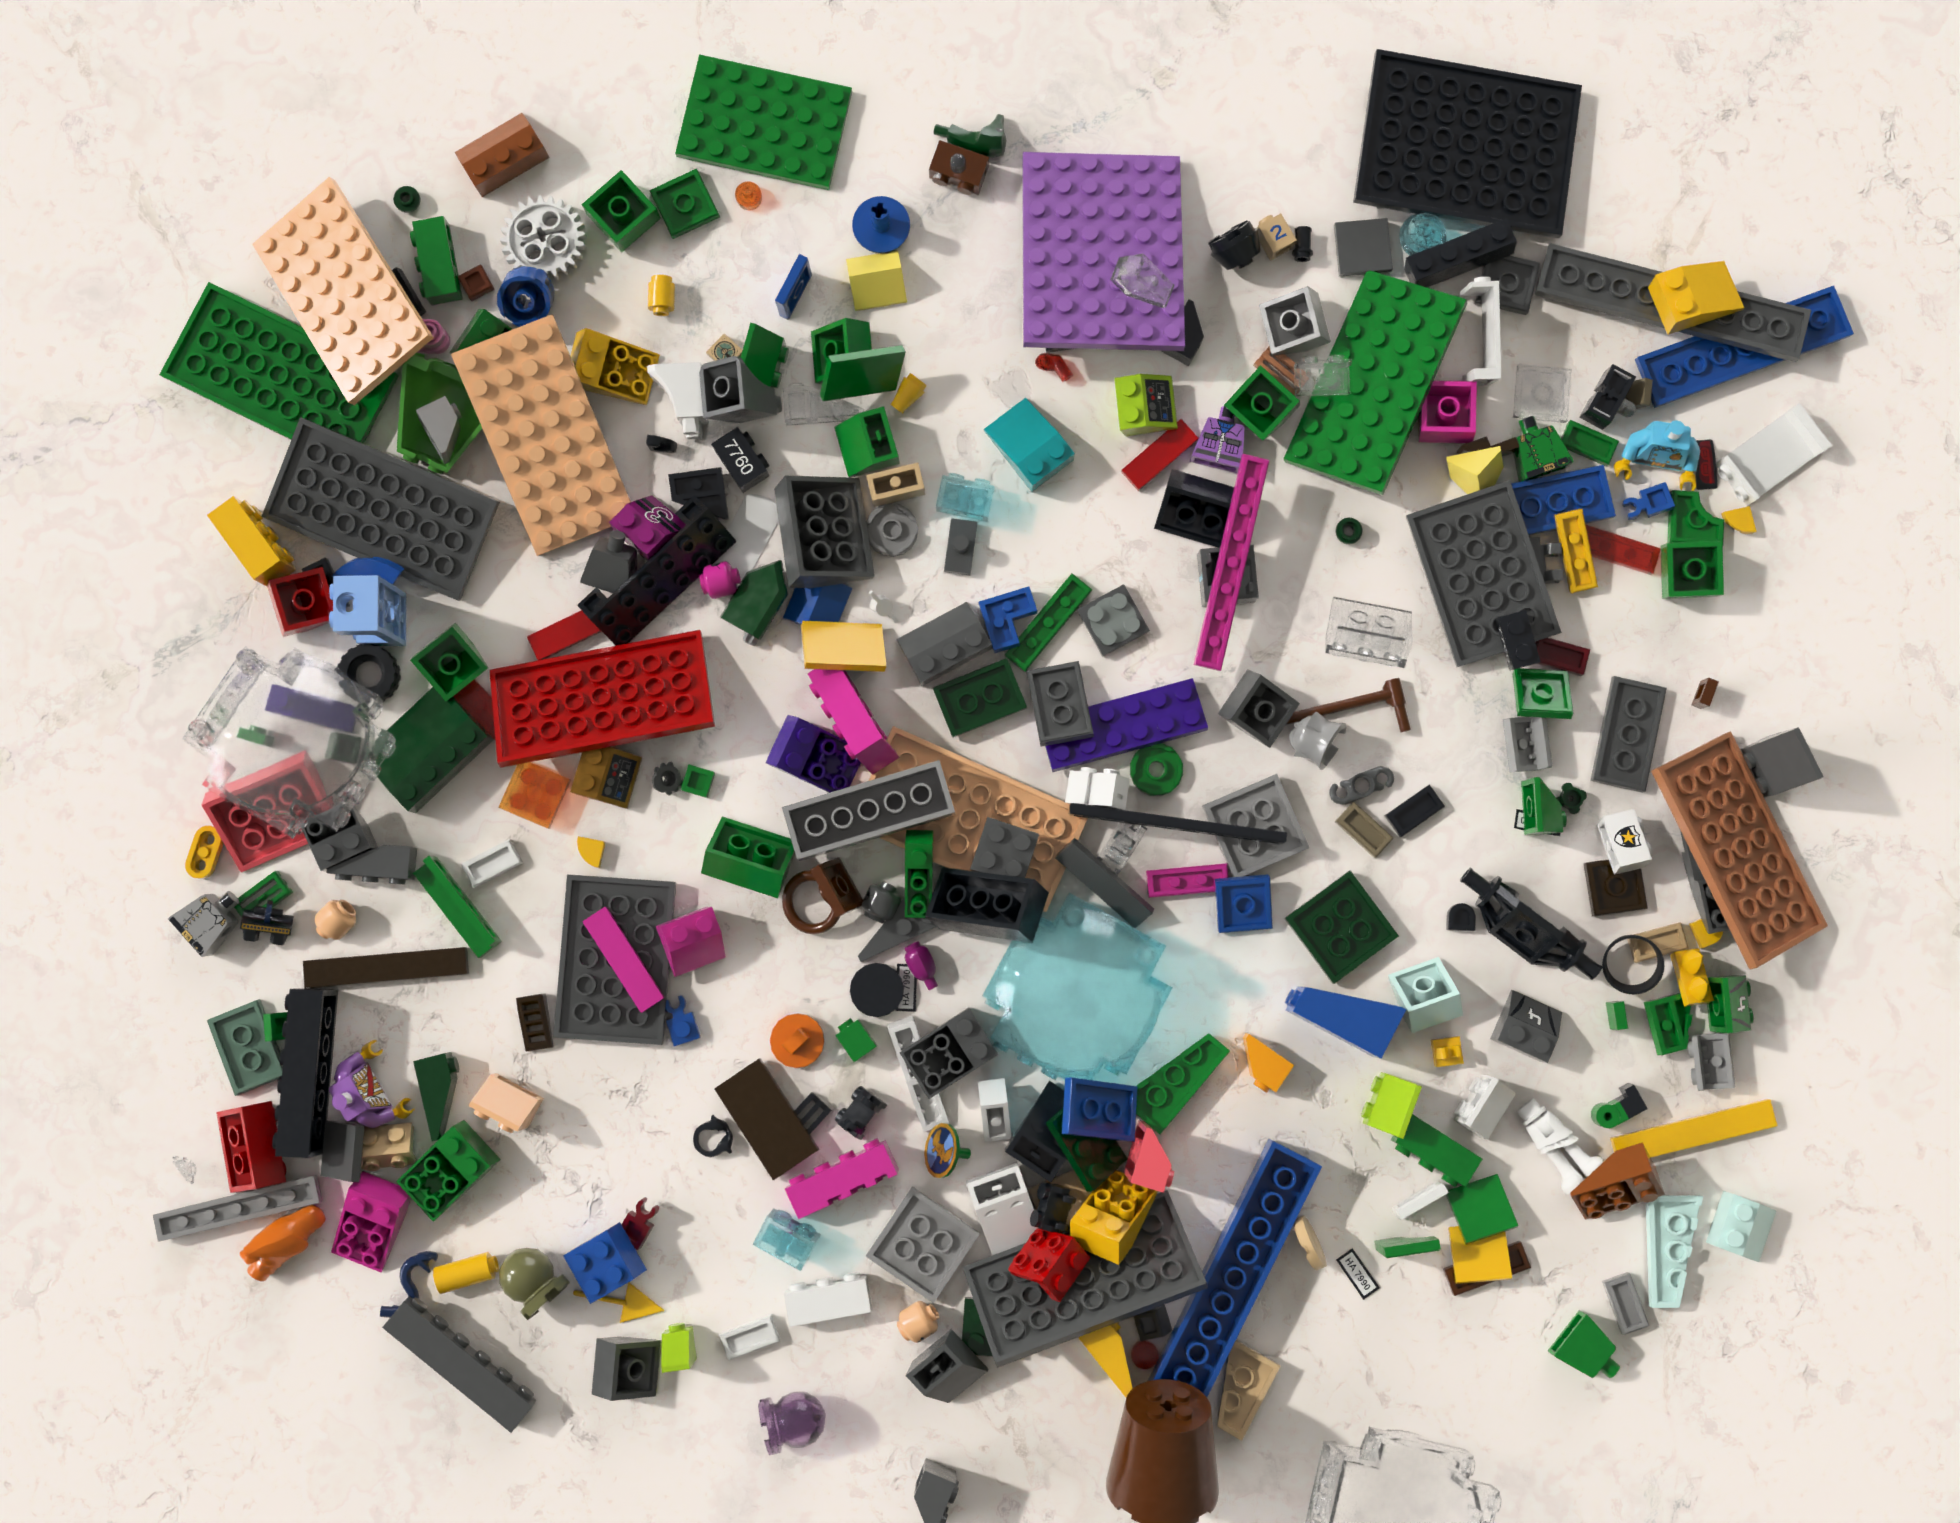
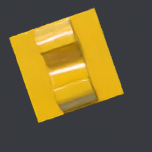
[1431,1036,1464,1067]

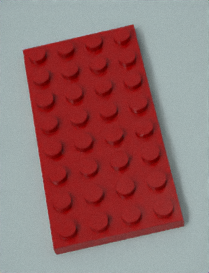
[489,630,715,768]

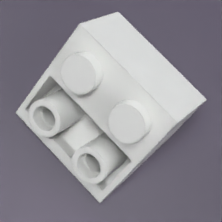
[1454,1074,1516,1140]

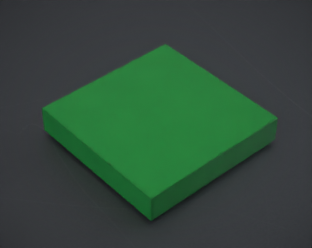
[649,168,720,239]
[1512,668,1574,719]
[1446,1174,1519,1245]

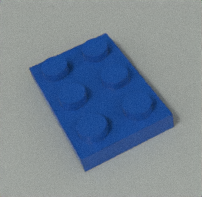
[1062,1077,1137,1142]

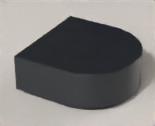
[1446,903,1476,931]

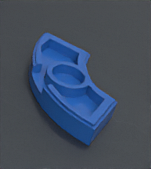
[332,557,404,585]

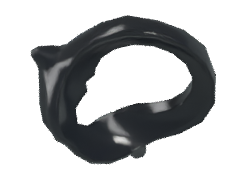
[693,1115,733,1158]

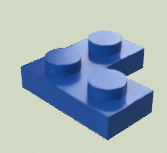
[978,586,1037,654]

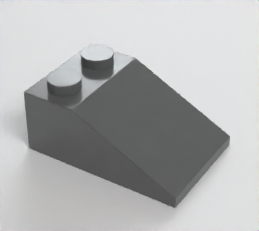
[1741,727,1824,797]

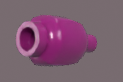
[904,941,938,990]

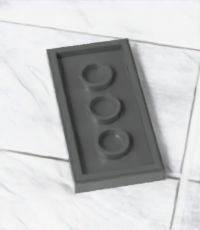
[1590,676,1667,793]

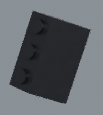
[1154,469,1234,547]

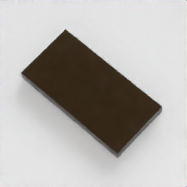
[714,1058,820,1181]

